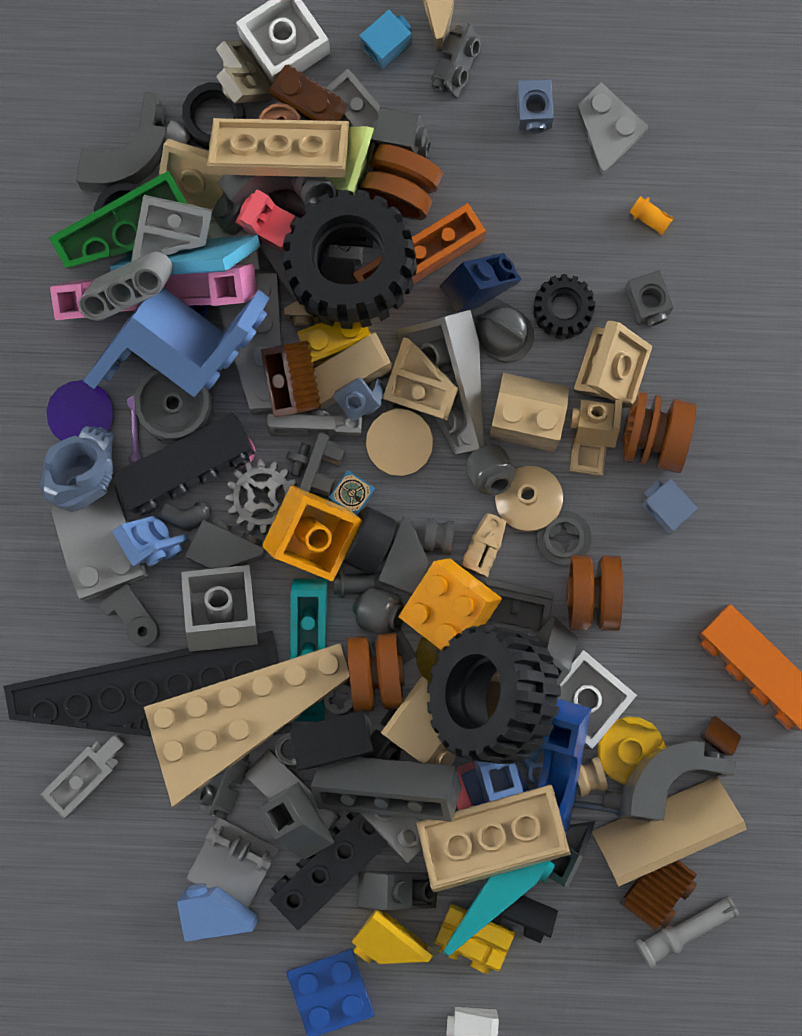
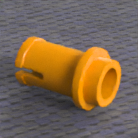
[629,196,674,236]

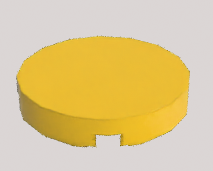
[597,717,665,784]

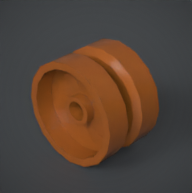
[358,144,443,220]
[566,555,623,631]
[347,633,405,712]

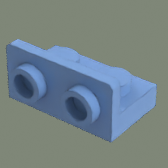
[112,515,190,567]

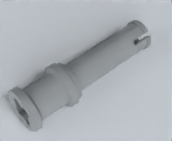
[635,896,739,969]

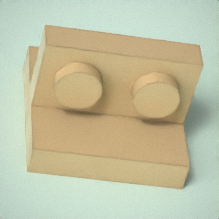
[159,139,224,221]
[574,321,652,409]

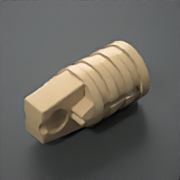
[460,513,506,578]

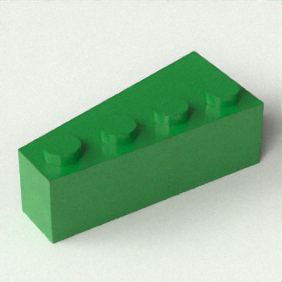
[49,170,187,270]

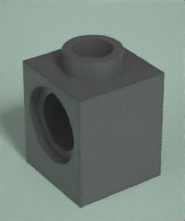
[625,270,674,327]

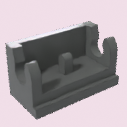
[485,578,554,630]

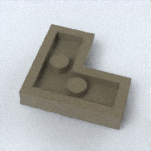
[216,40,274,104]

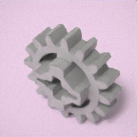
[225,460,297,534]

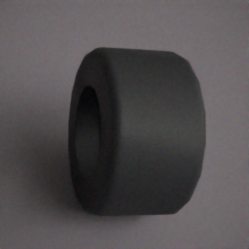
[343,506,396,574]

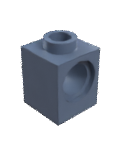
[516,79,554,134]
[642,478,699,534]

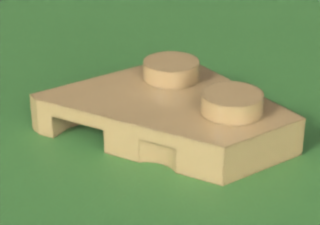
[382,337,458,420]

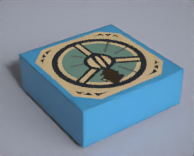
[328,470,376,515]

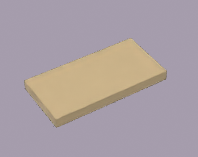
[206,118,349,178]
[592,776,747,887]
[416,785,571,892]

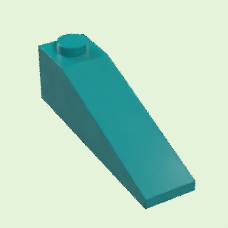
[290,578,328,722]
[441,860,555,957]

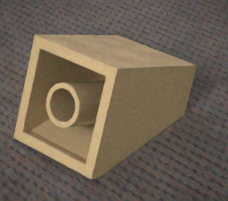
[489,373,569,453]

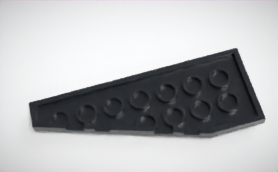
[3,631,292,737]

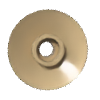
[495,466,563,532]

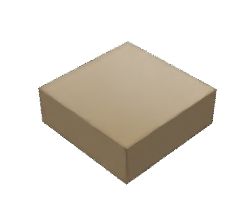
[569,438,607,477]

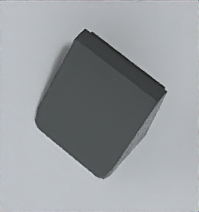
[321,257,356,285]

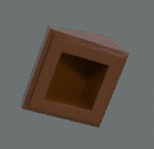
[699,716,741,756]

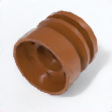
[622,391,697,473]

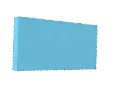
[110,235,260,276]

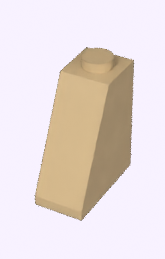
[313,332,392,411]

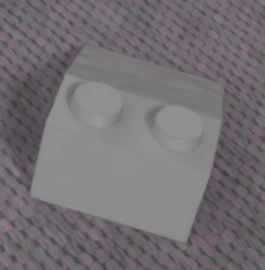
[50,483,149,602]

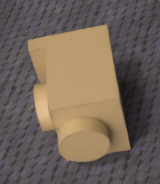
[570,399,622,448]

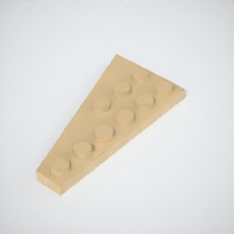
[144,643,350,807]

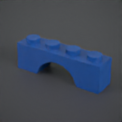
[537,699,591,834]

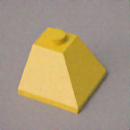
[352,909,433,964]

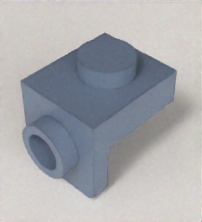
[333,377,386,421]

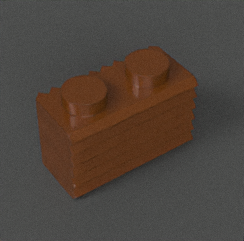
[269,64,347,121]
[260,341,322,417]
[619,860,697,931]

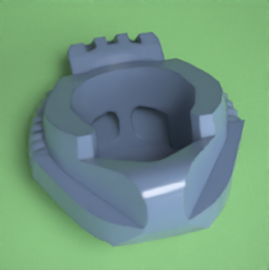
[40,426,113,512]

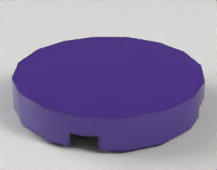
[46,380,115,441]

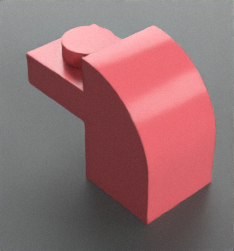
[235,190,296,253]

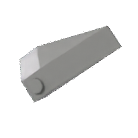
[396,310,484,454]

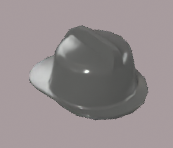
[463,298,534,362]

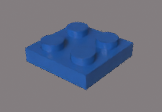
[286,948,375,1036]

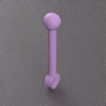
[127,396,142,464]

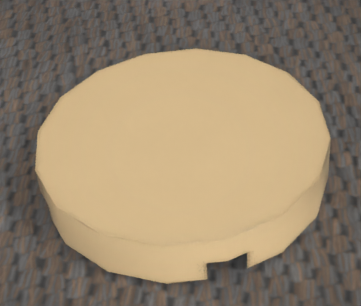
[366,408,433,476]

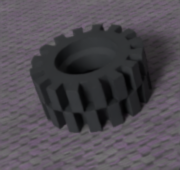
[533,274,595,339]

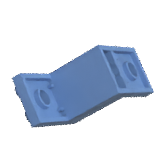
[83,287,270,397]

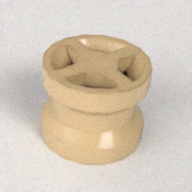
[577,757,608,798]

